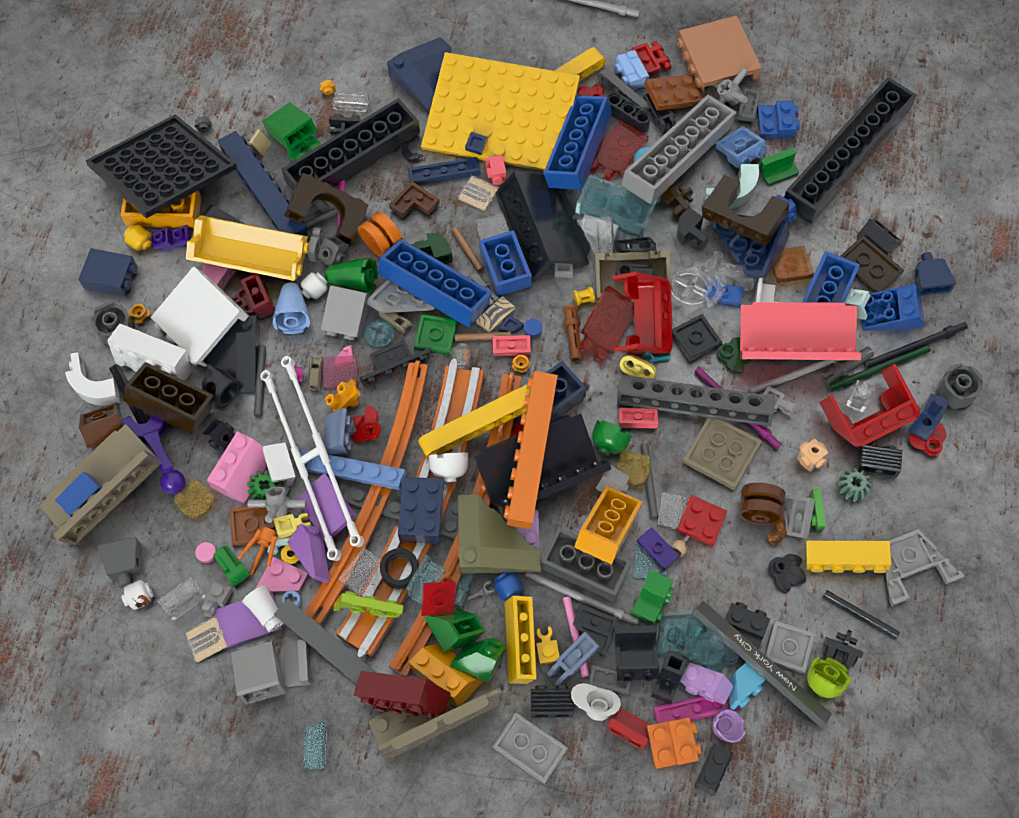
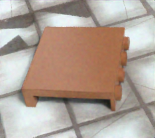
[676,16,761,94]

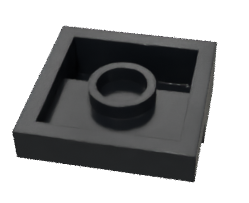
[716,602,770,652]

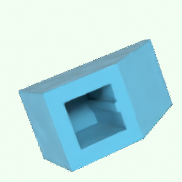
[729,662,766,710]

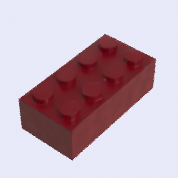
[353,671,451,720]

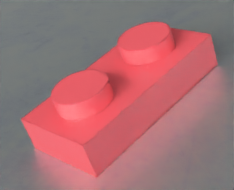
[493,335,531,356]
[619,408,658,428]

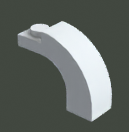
[65,352,121,406]

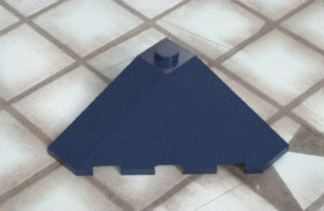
[387,37,452,114]
[712,214,790,278]

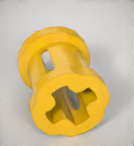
[573,286,595,306]

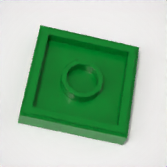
[414,314,458,355]

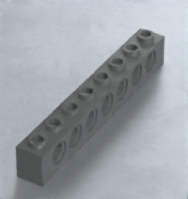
[617,375,775,426]

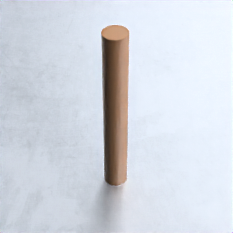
[451,227,484,272]
[455,332,511,341]

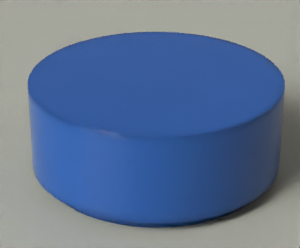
[524,319,542,338]

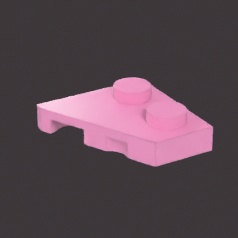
[255,557,309,594]

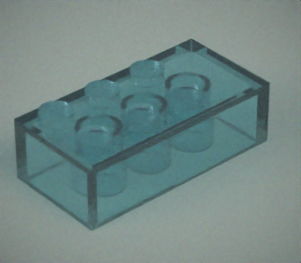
[575,174,657,238]

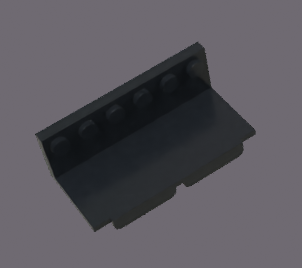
[495,171,590,282]
[474,414,612,514]

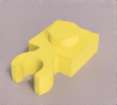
[273,513,311,539]

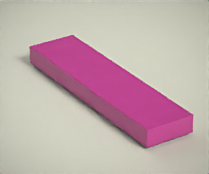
[653,696,740,723]

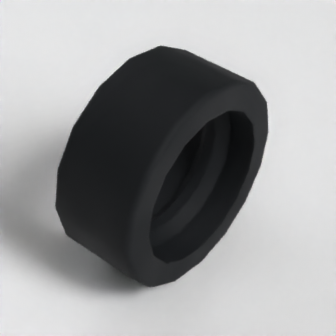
[380,548,419,589]

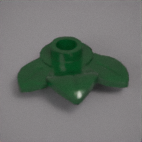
[717,337,754,372]

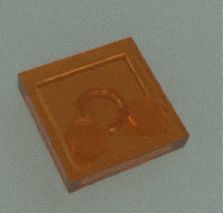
[772,246,814,283]

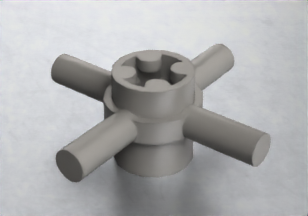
[712,68,748,105]
[247,485,307,523]

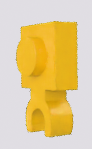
[536,627,560,665]

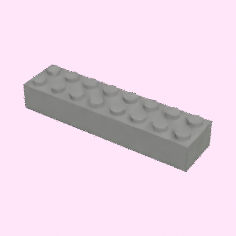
[622,95,736,204]

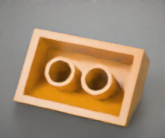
[408,643,483,708]

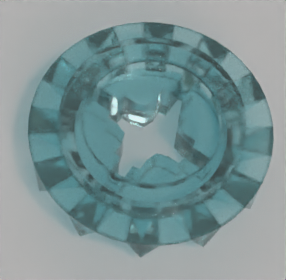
[364,319,394,347]

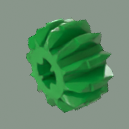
[247,470,280,500]

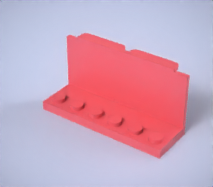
[740,302,861,360]

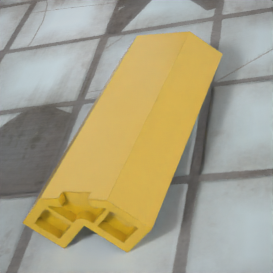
[186,216,309,281]

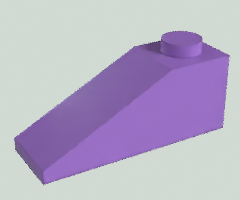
[287,524,330,583]

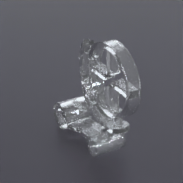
[671,251,757,308]

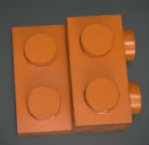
[646,717,701,769]

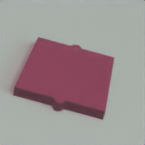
[322,356,359,388]

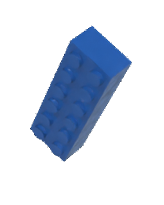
[544,96,612,190]
[377,239,492,328]

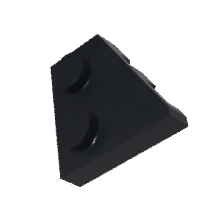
[614,237,657,253]
[572,604,618,657]

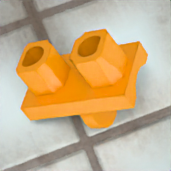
[325,379,361,412]

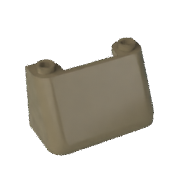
[593,250,671,301]

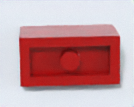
[607,707,650,751]

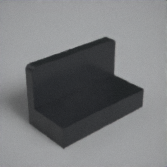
[857,218,902,255]

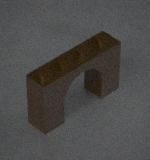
[284,173,369,247]
[702,175,789,246]

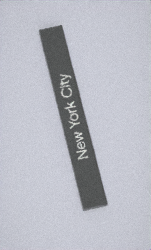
[692,601,832,728]

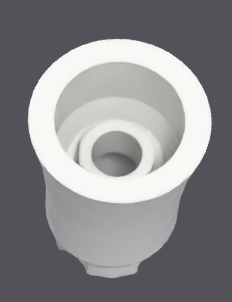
[242,585,284,633]

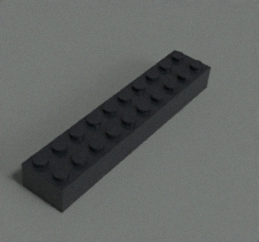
[784,77,917,222]

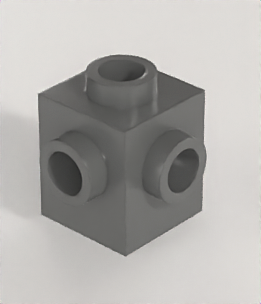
[317,236,349,266]

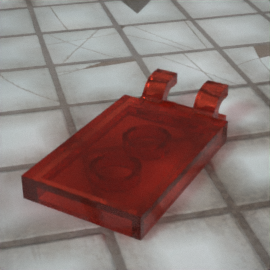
[589,120,649,183]
[578,285,634,361]

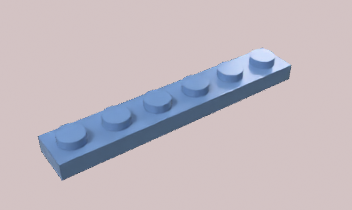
[295,450,407,490]

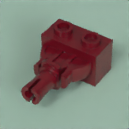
[231,273,276,319]

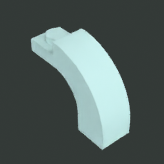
[704,164,759,209]

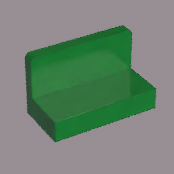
[759,148,799,186]

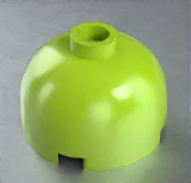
[807,657,852,698]

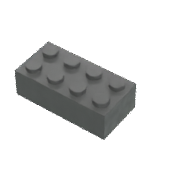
[541,527,632,602]

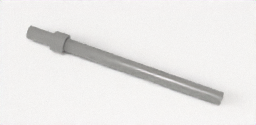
[568,0,640,18]
[748,360,842,394]
[525,572,639,626]

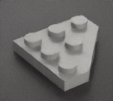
[367,280,435,313]

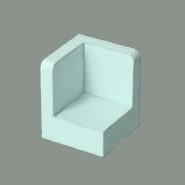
[844,289,870,320]

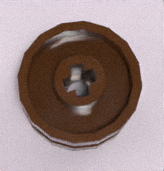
[739,483,786,525]

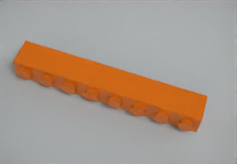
[504,371,558,529]

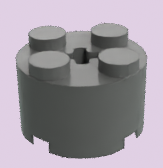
[91,302,134,346]
[937,364,983,409]

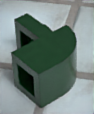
[411,233,453,264]

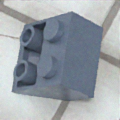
[323,408,354,458]

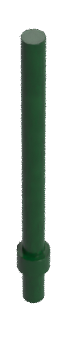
[827,345,931,392]

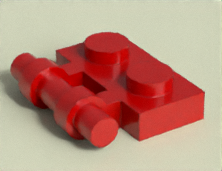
[631,41,672,76]

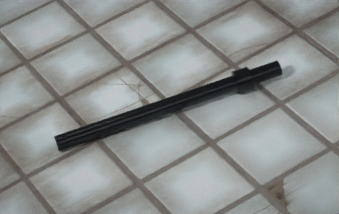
[864,322,968,369]

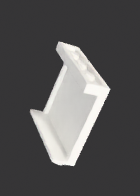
[151,266,249,367]

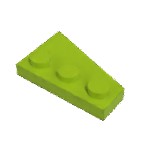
[333,592,403,618]

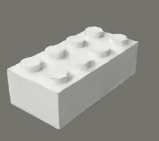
[107,323,192,381]

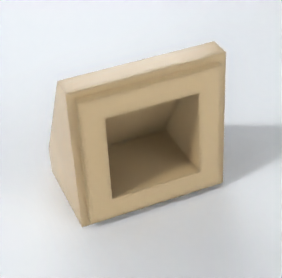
[249,129,271,156]

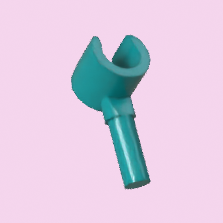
[643,353,670,365]

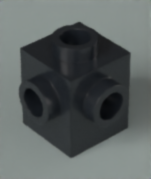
[202,419,235,451]

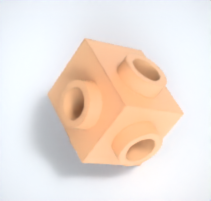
[796,438,829,472]

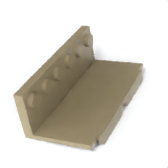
[39,424,162,546]
[368,681,500,761]

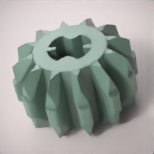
[837,468,872,502]

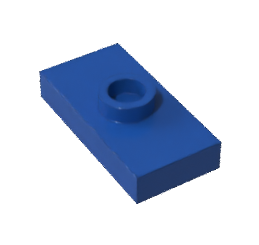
[704,281,744,307]

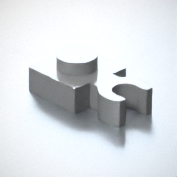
[307,227,323,262]

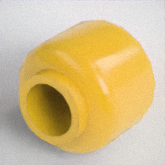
[124,225,152,252]

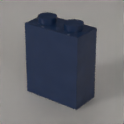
[78,248,137,296]

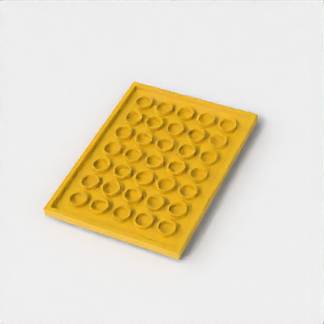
[421,52,580,171]

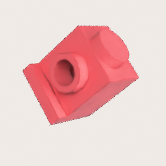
[485,155,506,185]

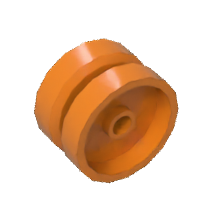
[358,211,403,258]

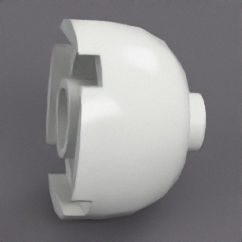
[428,453,469,482]

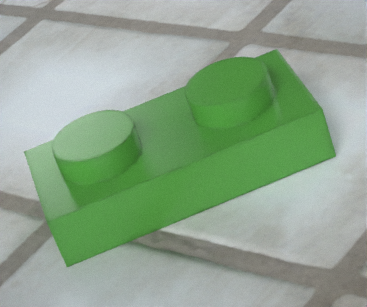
[807,488,826,533]

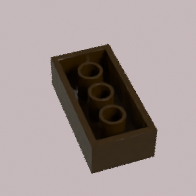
[123,362,214,434]

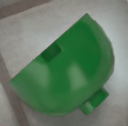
[592,420,632,456]

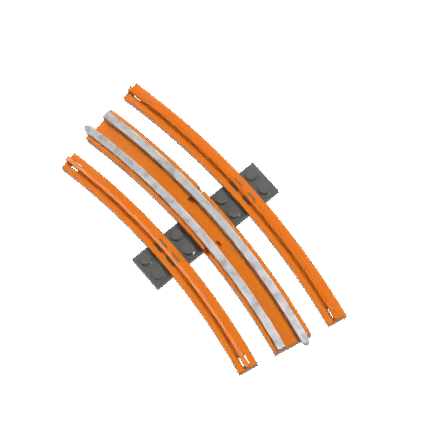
[304,358,522,677]

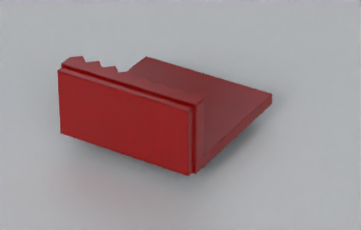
[421,578,456,616]

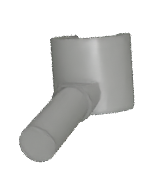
[467,581,495,601]

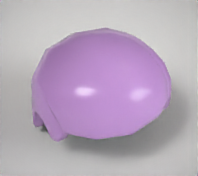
[712,709,746,743]

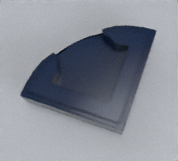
[498,314,524,334]

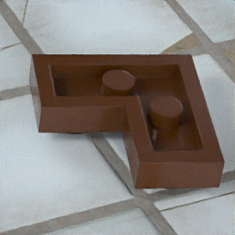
[389,181,440,218]

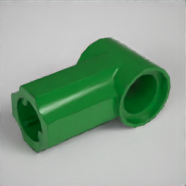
[213,545,250,587]

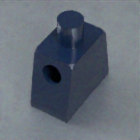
[914,252,956,296]
[909,394,949,441]

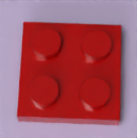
[676,495,727,547]

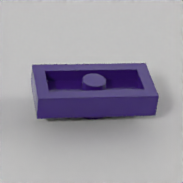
[637,527,679,570]

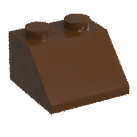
[79,403,124,448]

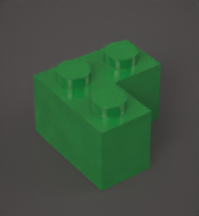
[631,570,675,625]

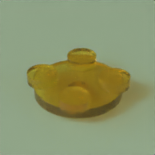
[616,451,651,486]
[174,480,214,519]

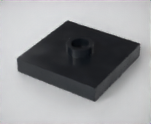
[672,314,723,362]

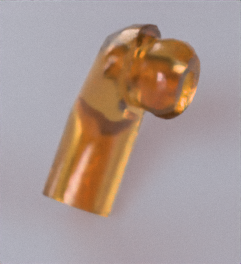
[767,517,787,544]

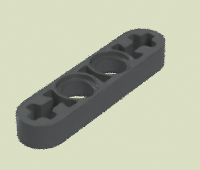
[597,68,650,112]

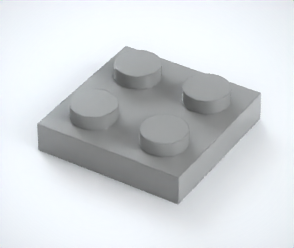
[765,621,815,674]

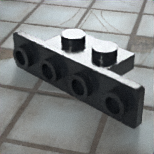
[360,339,431,384]

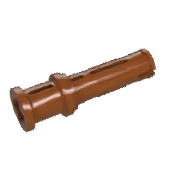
[562,305,582,362]

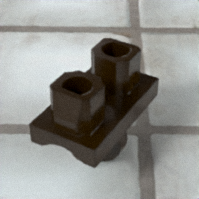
[662,185,694,218]

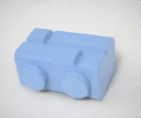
[614,50,649,91]

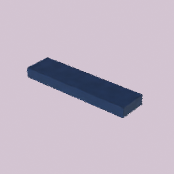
[408,157,480,185]

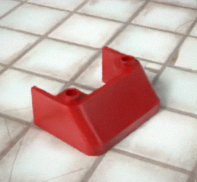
[612,272,673,354]
[819,364,920,447]

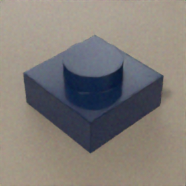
[465,132,488,155]

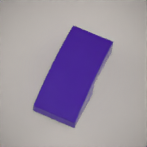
[152,225,191,249]

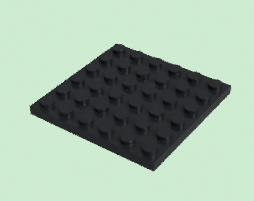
[86,114,237,219]

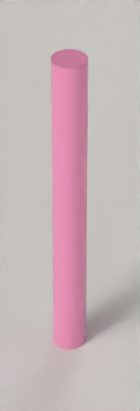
[563,596,590,678]

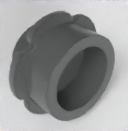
[194,116,212,132]

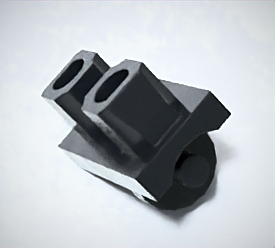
[329,114,361,134]
[824,630,864,667]

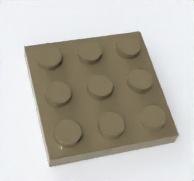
[682,417,762,490]

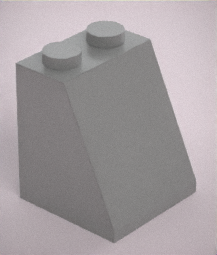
[321,285,371,341]
[231,640,286,705]

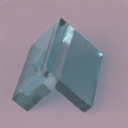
[303,722,327,769]

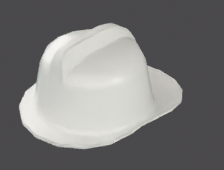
[571,683,621,721]

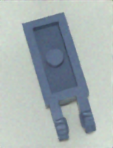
[547,631,600,686]

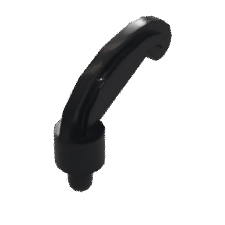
[401,142,423,161]

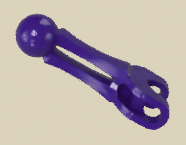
[122,415,186,495]

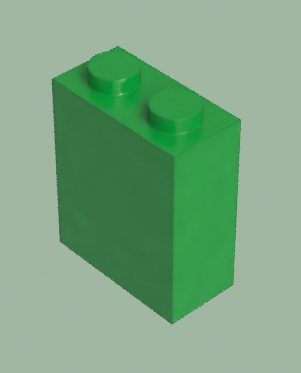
[262,102,317,151]

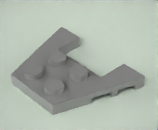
[885,529,964,607]

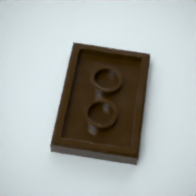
[840,235,904,293]

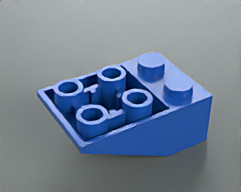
[862,284,925,330]

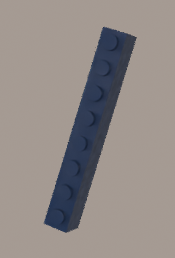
[218,131,308,236]

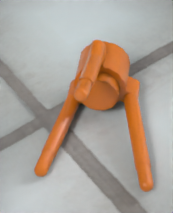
[238,527,278,575]

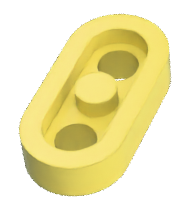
[620,354,657,379]

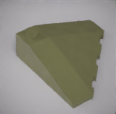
[458,494,541,574]

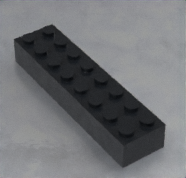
[282,98,420,191]

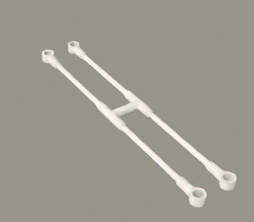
[260,356,364,561]

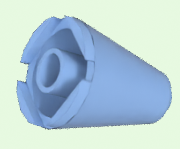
[272,282,310,334]

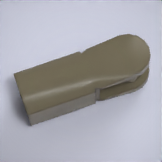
[379,312,412,334]
[308,356,323,390]

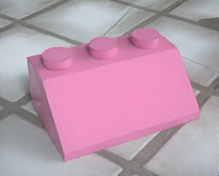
[207,431,268,505]

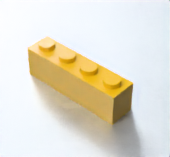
[806,541,891,573]
[504,596,536,684]

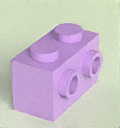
[680,663,734,704]

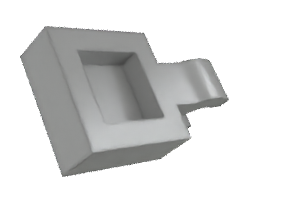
[763,386,795,416]
[202,582,233,617]

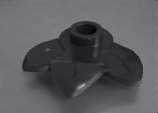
[769,554,806,592]

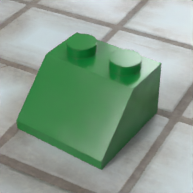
[450,638,507,683]

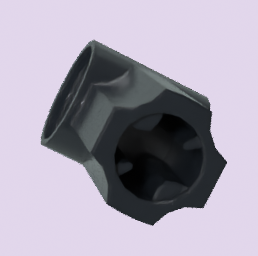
[615,262,653,276]

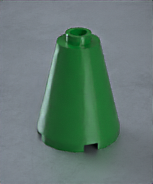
[325,257,378,294]

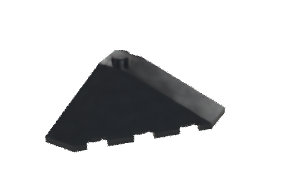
[203,316,260,393]

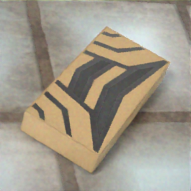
[476,296,516,333]

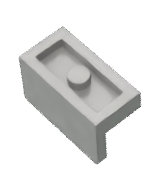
[284,640,311,687]

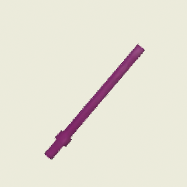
[694,367,782,450]

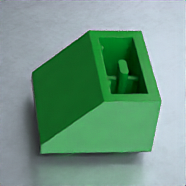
[424,608,486,652]

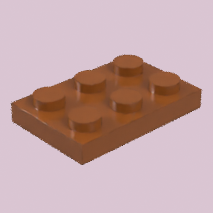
[644,74,703,111]

